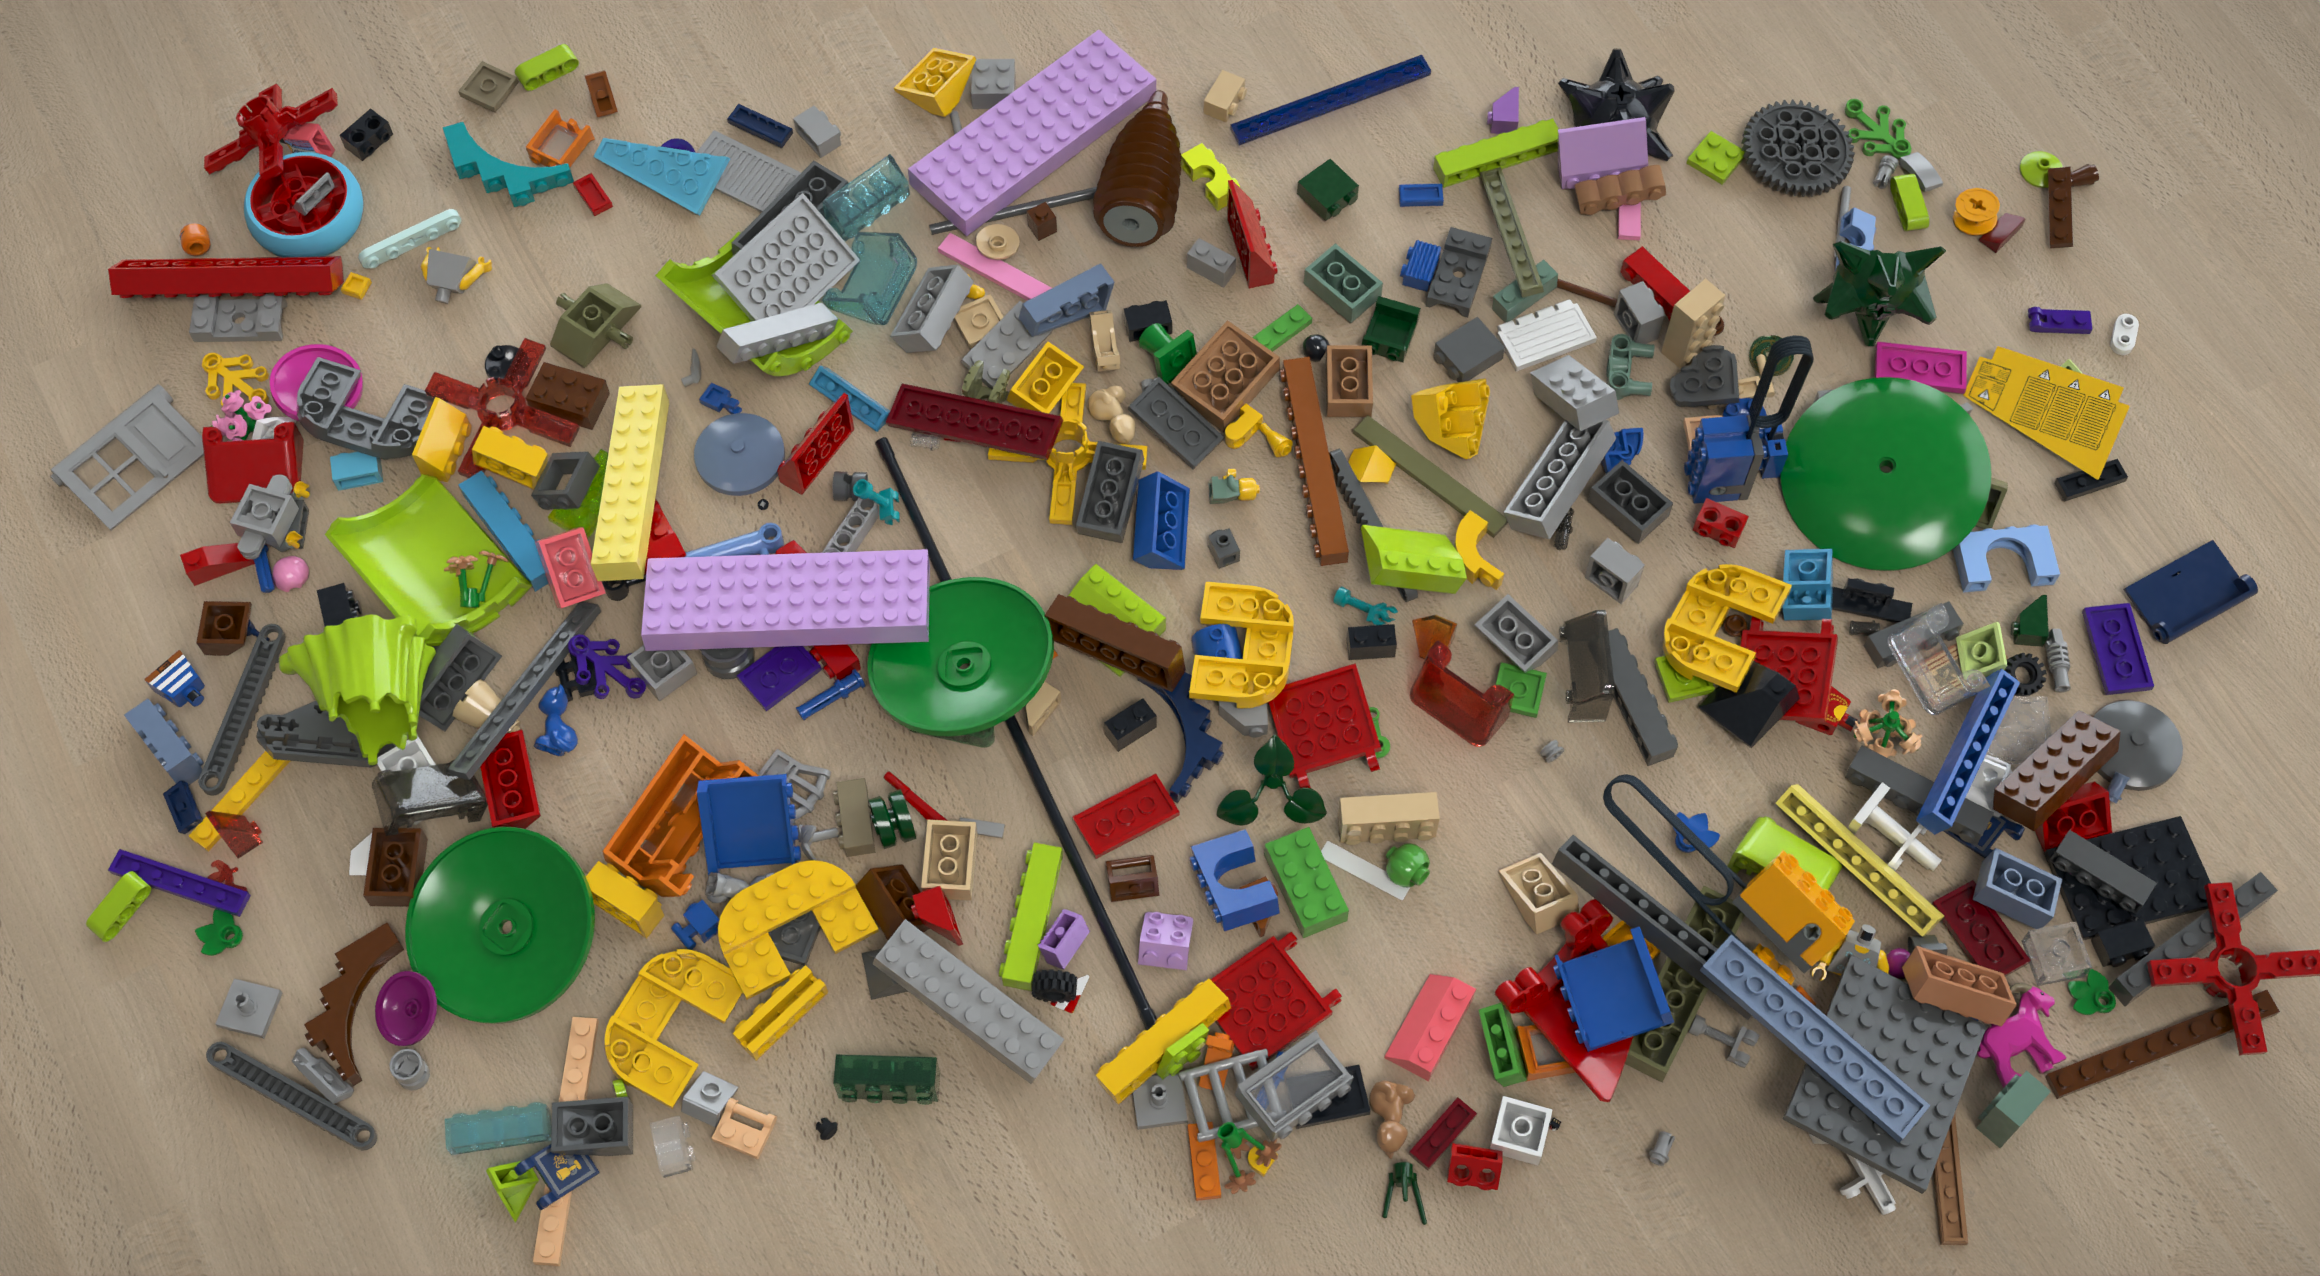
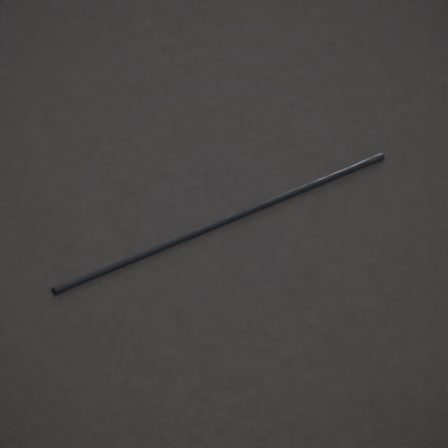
[875,437,1157,1031]

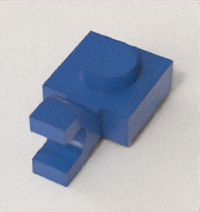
[699,382,742,414]

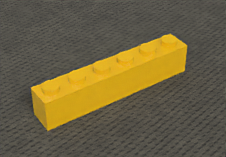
[1096,978,1231,1105]

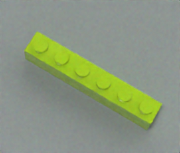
[1433,118,1559,188]
[999,842,1063,991]

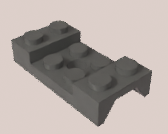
[1426,227,1493,318]

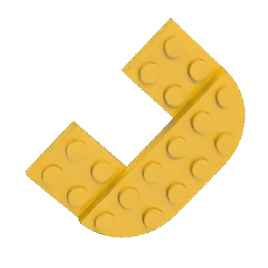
[1663,564,1792,693]
[1189,582,1294,709]
[718,860,879,1000]
[605,949,743,1109]

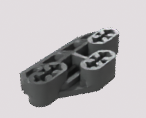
[256,701,396,768]

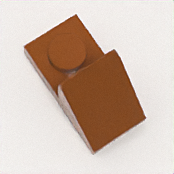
[585,70,618,118]

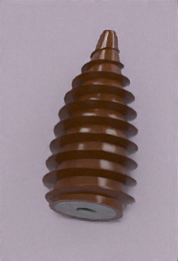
[1093,90,1182,247]

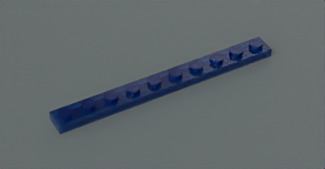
[1230,55,1431,145]

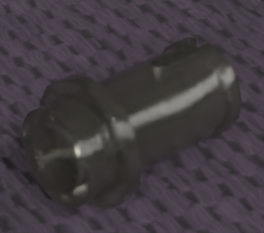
[1849,620,1880,636]

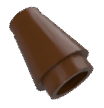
[2071,164,2099,187]

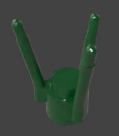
[1382,1162,1427,1225]

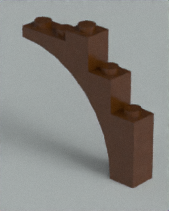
[304,923,404,1086]

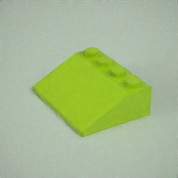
[1361,525,1467,594]
[1068,564,1166,677]

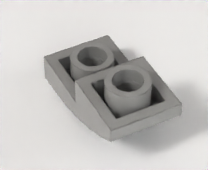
[1899,152,1943,192]

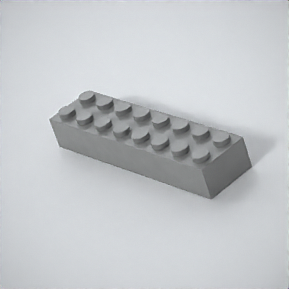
[873,919,1064,1084]

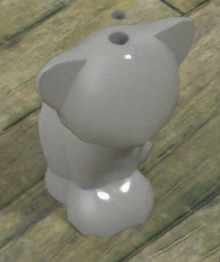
[705,872,775,903]

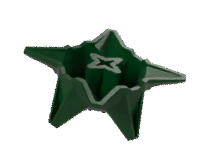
[1813,241,1946,346]

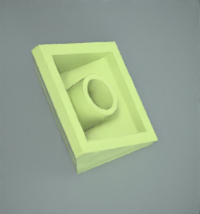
[1956,622,2007,681]

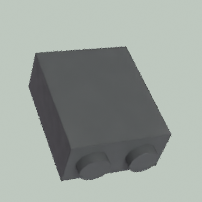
[1434,317,1505,382]

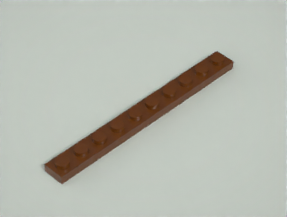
[2045,990,2280,1099]

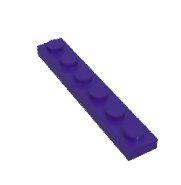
[108,849,251,917]

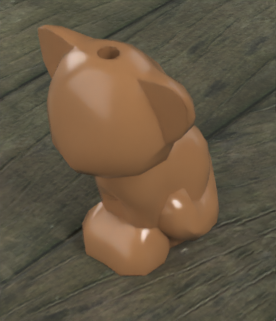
[1369,1080,1416,1159]

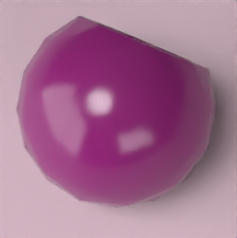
[1886,948,1911,979]

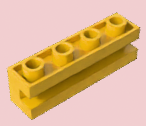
[733,965,828,1061]

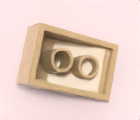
[1499,853,1579,934]

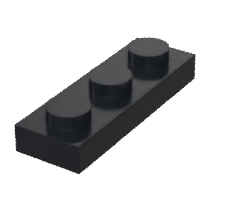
[2054,459,2128,501]

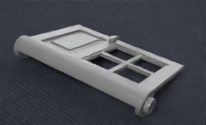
[50,384,204,531]

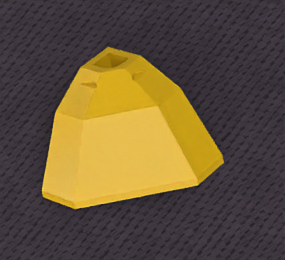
[1411,379,1490,459]

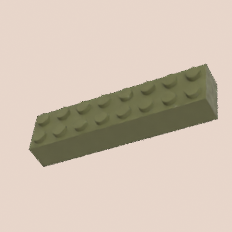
[1625,886,1745,1082]

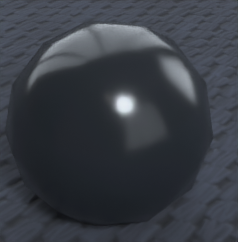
[1302,334,1330,362]

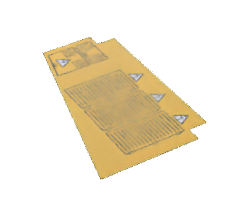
[1963,346,2130,480]

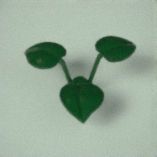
[1217,734,1327,826]

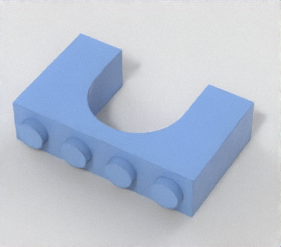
[1953,524,2060,593]

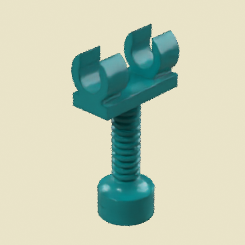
[853,479,900,525]
[1334,587,1398,625]

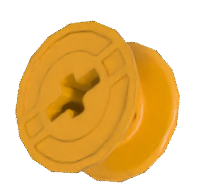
[1953,188,2000,236]

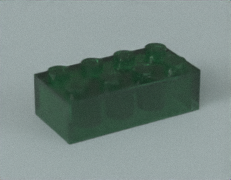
[833,1054,940,1105]

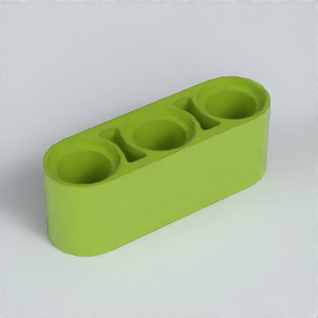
[515,44,579,91]
[1890,174,1929,231]
[86,871,151,942]

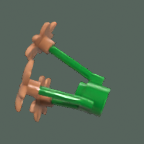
[444,551,508,608]
[1217,1122,1282,1194]

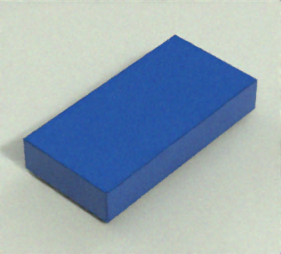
[1399,184,1444,207]

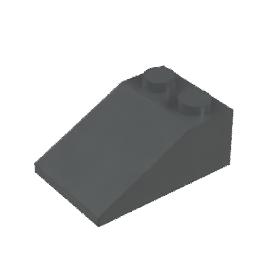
[551,1097,633,1156]

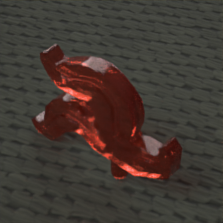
[208,860,249,893]

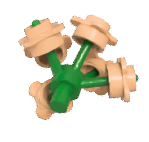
[1853,690,1922,758]

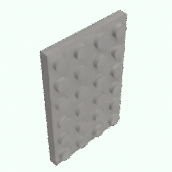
[712,193,860,321]

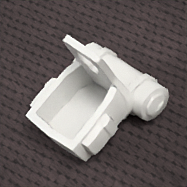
[1965,755,2013,818]

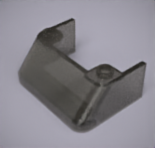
[1559,610,1614,723]

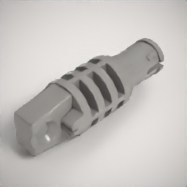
[2045,629,2071,692]

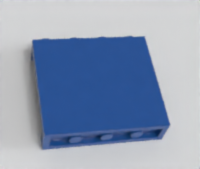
[697,774,801,876]

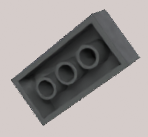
[1076,441,1144,543]

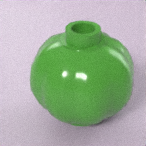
[1386,843,1430,888]

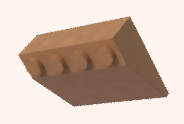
[1171,320,1280,432]

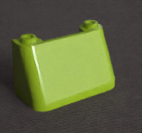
[1728,816,1842,891]

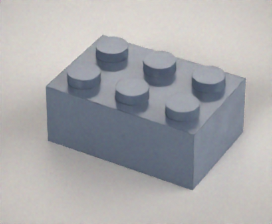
[1973,848,2062,931]

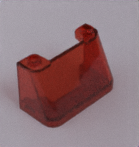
[1410,640,1514,747]

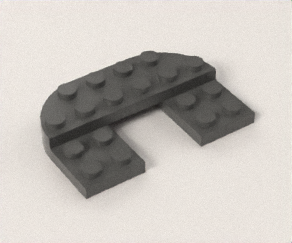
[297,357,447,460]

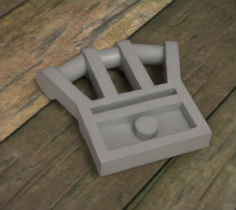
[758,749,831,825]

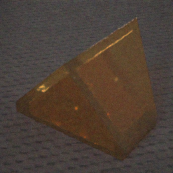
[1412,615,1457,666]

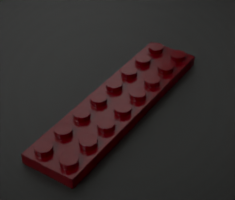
[886,383,1064,460]

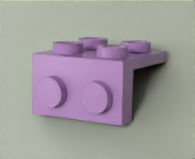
[1138,912,1193,970]

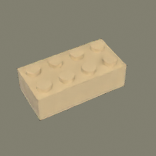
[1661,278,1726,369]
[1338,792,1440,845]

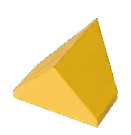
[1348,445,1396,484]

